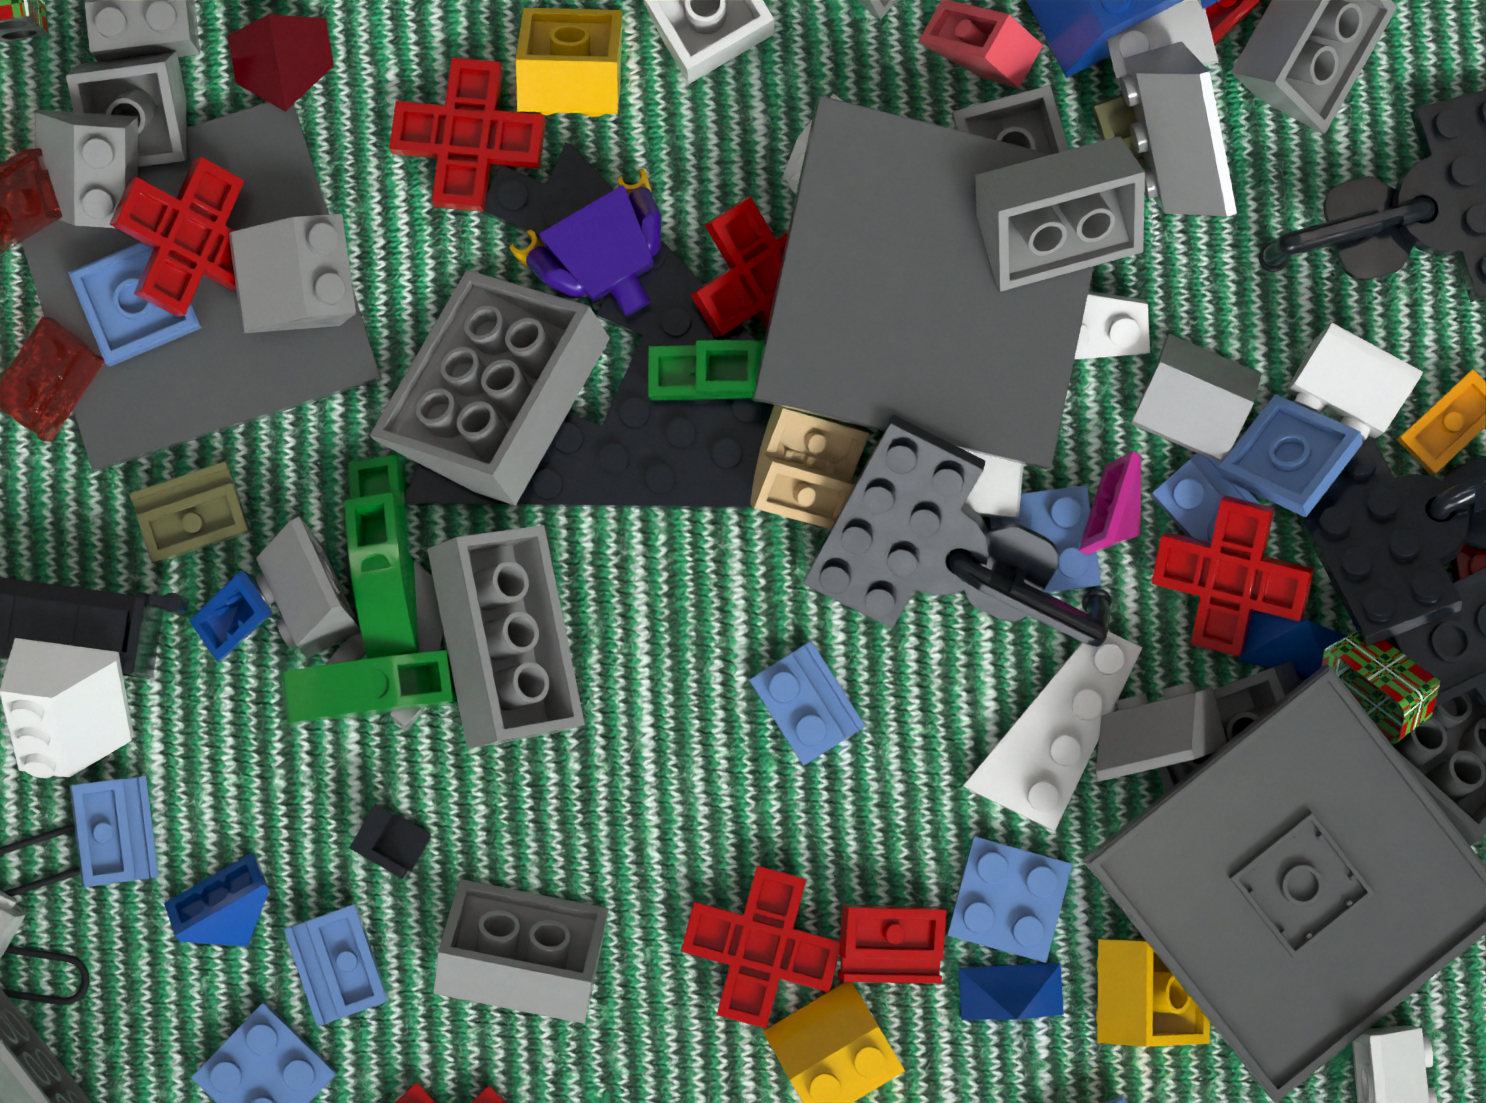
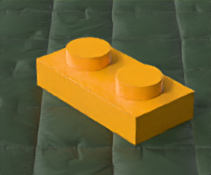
[1396,369,1486,476]

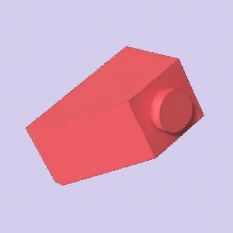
[919,0,1043,88]

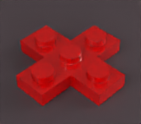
[389,58,546,212]
[109,156,245,317]
[690,197,788,337]
[1151,495,1314,657]
[681,866,840,1029]

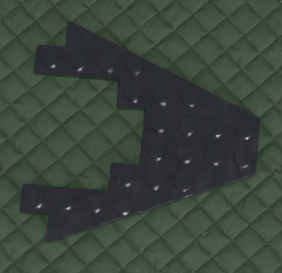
[405,142,774,509]

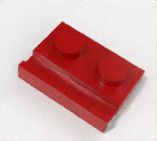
[838,904,946,984]

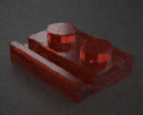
[0,148,62,253]
[0,316,105,442]

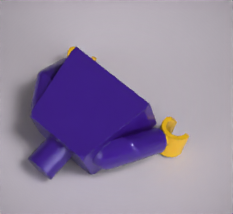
[510,169,662,316]

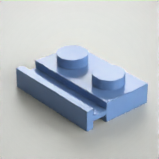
[1150,453,1275,543]
[749,641,866,766]
[70,776,159,888]
[284,904,390,1027]

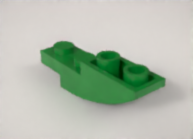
[648,340,764,402]
[344,454,419,659]
[281,650,458,724]

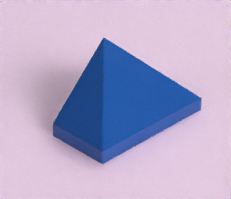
[189,571,272,662]
[1236,611,1347,678]
[164,852,269,946]
[958,963,1064,1020]

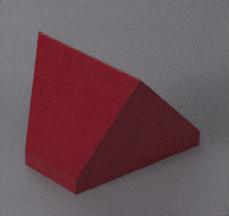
[228,14,335,112]

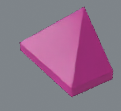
[1078,451,1141,555]

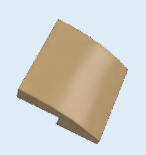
[750,405,870,529]

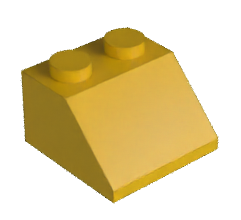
[516,8,623,117]
[1096,939,1210,1047]
[763,982,905,1103]

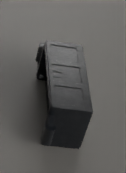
[0,577,189,679]

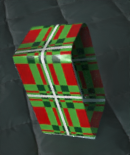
[1321,631,1441,744]

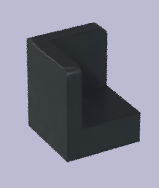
[349,803,431,879]

